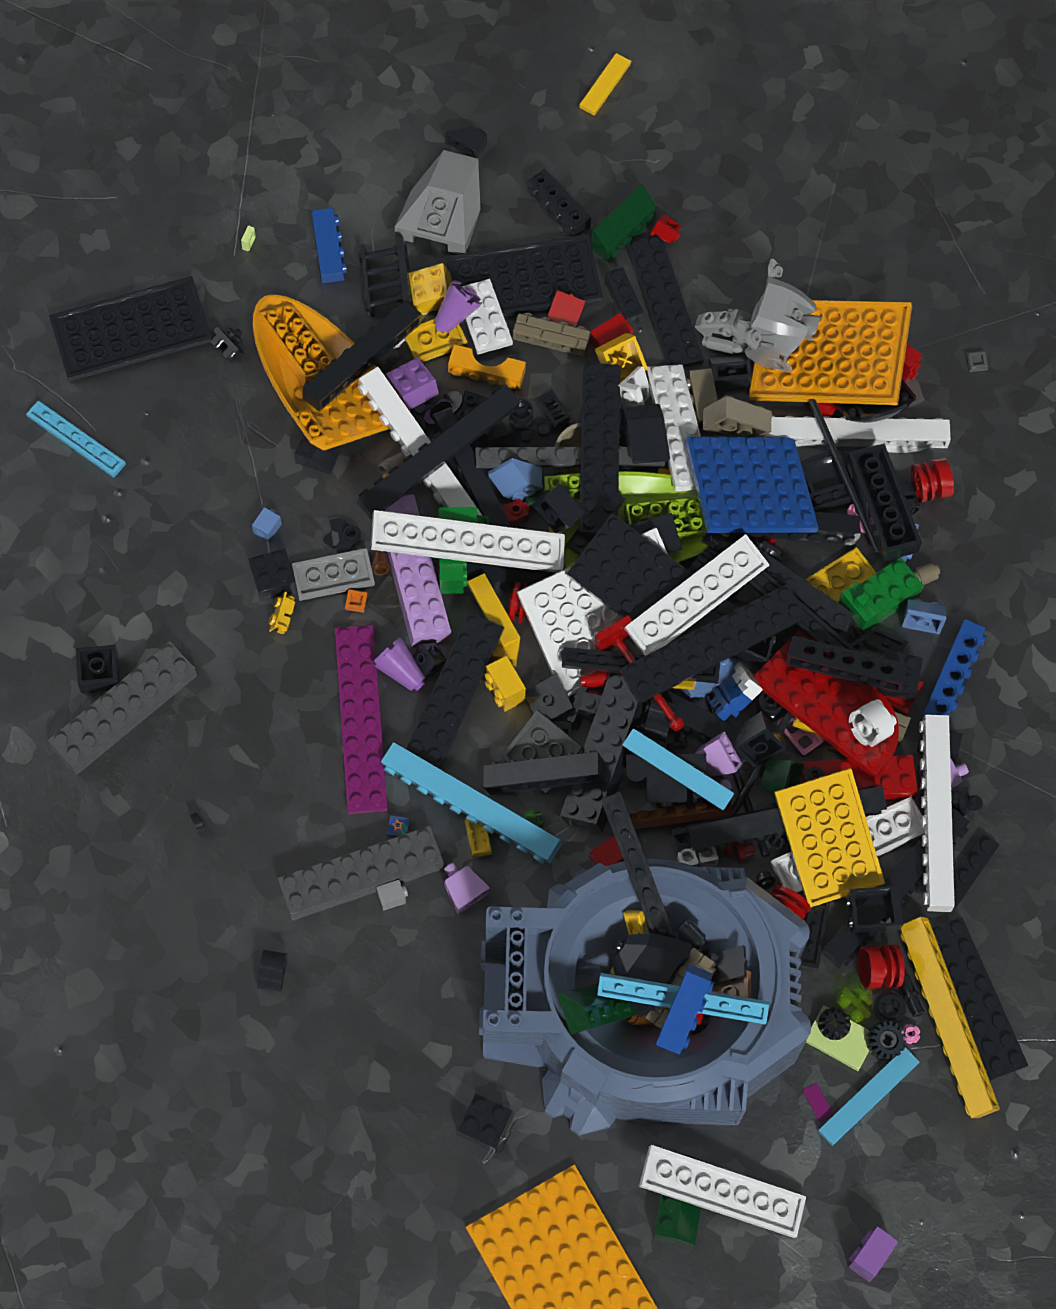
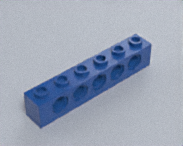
[919,619,987,723]

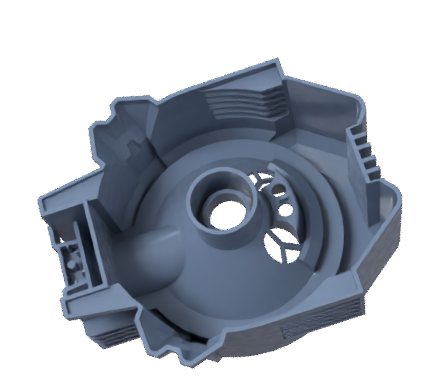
[479,859,811,1136]

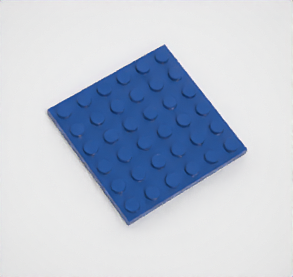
[685,437,819,533]

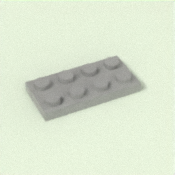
[292,548,375,601]

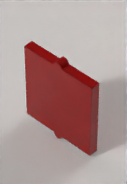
[547,290,586,327]

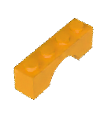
[448,344,526,390]

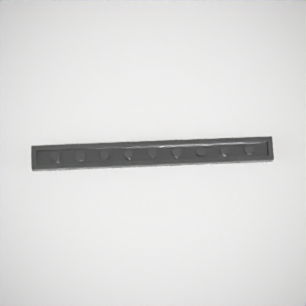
[475,447,665,468]

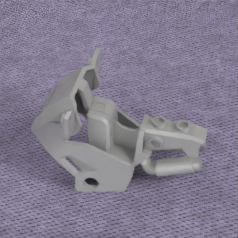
[695,259,821,372]

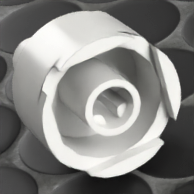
[849,700,897,747]

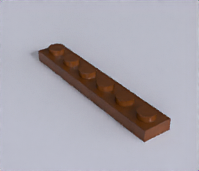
[629,800,733,829]

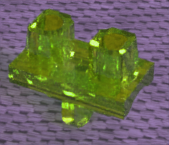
[836,987,873,1024]

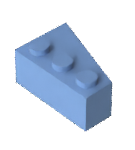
[679,657,738,702]

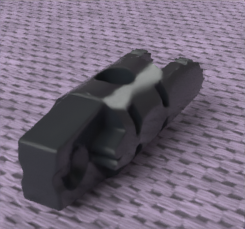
[701,531,735,553]

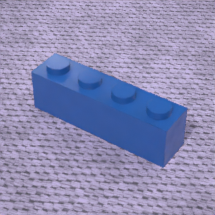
[312,208,347,283]
[656,964,714,1055]

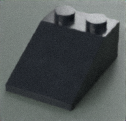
[620,404,670,464]

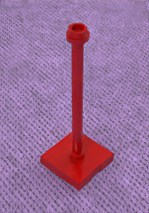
[595,615,685,731]

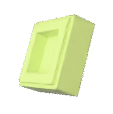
[241,226,256,252]

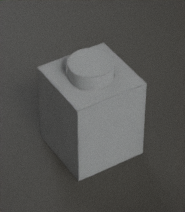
[376,880,408,911]

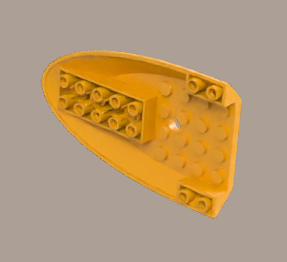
[253,295,408,450]

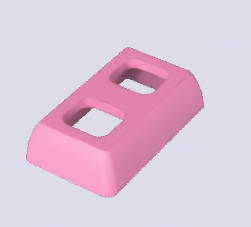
[777,716,823,756]

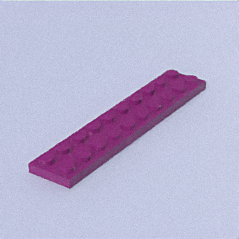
[335,625,387,814]

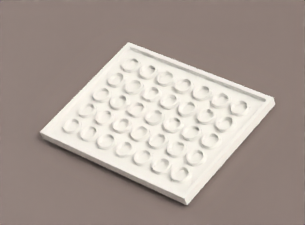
[516,528,668,696]

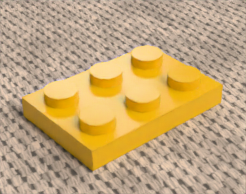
[404,319,468,362]

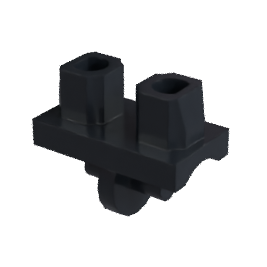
[210,327,245,361]
[951,787,983,818]

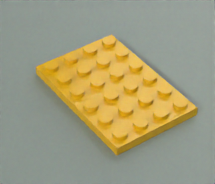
[774,768,885,907]

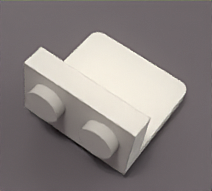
[618,366,651,407]

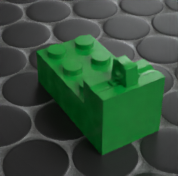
[439,507,489,594]
[838,557,924,633]

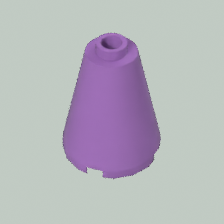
[434,280,482,333]
[372,637,425,691]

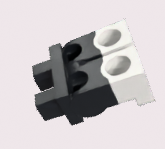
[671,820,718,867]

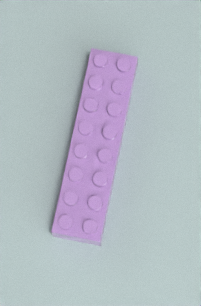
[385,494,451,648]

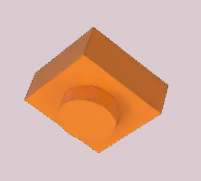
[345,590,368,613]

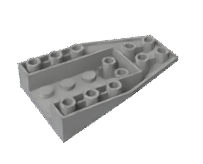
[395,150,481,254]

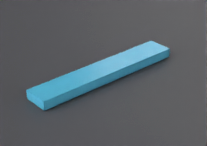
[26,400,126,478]
[622,729,734,811]
[818,1047,920,1146]

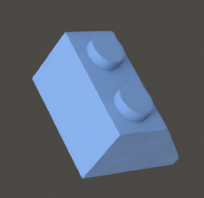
[488,458,543,501]
[902,598,946,634]

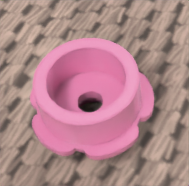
[901,1024,920,1044]

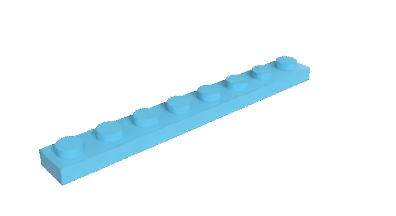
[597,973,770,1025]

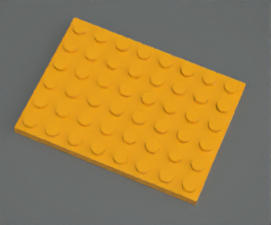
[749,300,912,405]
[466,1164,658,1309]

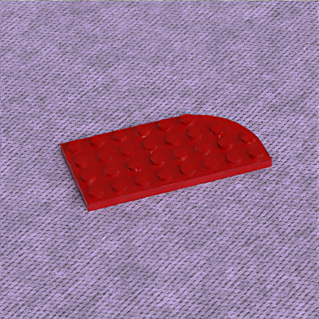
[753,629,899,779]

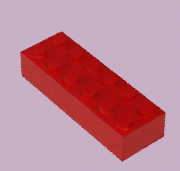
[799,755,918,801]

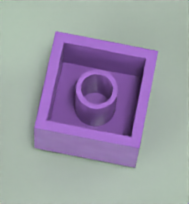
[385,357,439,410]
[849,1226,899,1282]

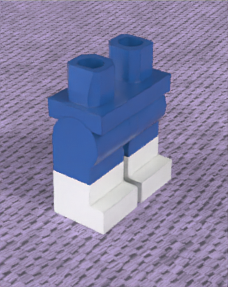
[710,662,763,721]

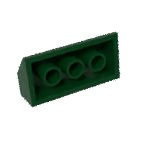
[591,184,657,262]
[558,983,637,1035]
[654,1153,707,1246]

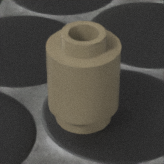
[912,562,940,585]

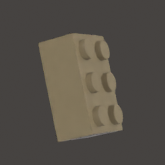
[703,396,772,437]

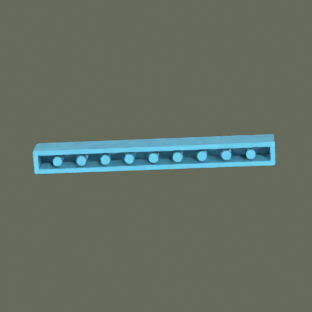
[381,742,562,864]

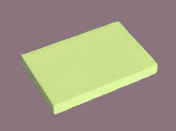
[806,1005,871,1071]

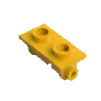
[269,592,296,634]

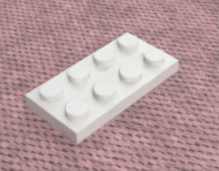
[462,279,513,355]

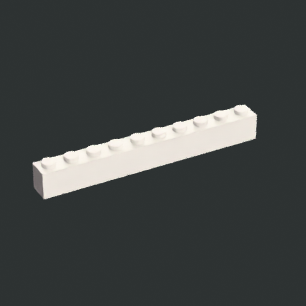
[358,367,482,515]
[763,416,951,448]
[919,715,954,912]

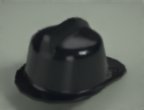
[424,391,463,429]

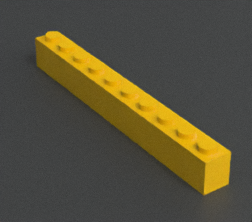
[900,917,1000,1118]

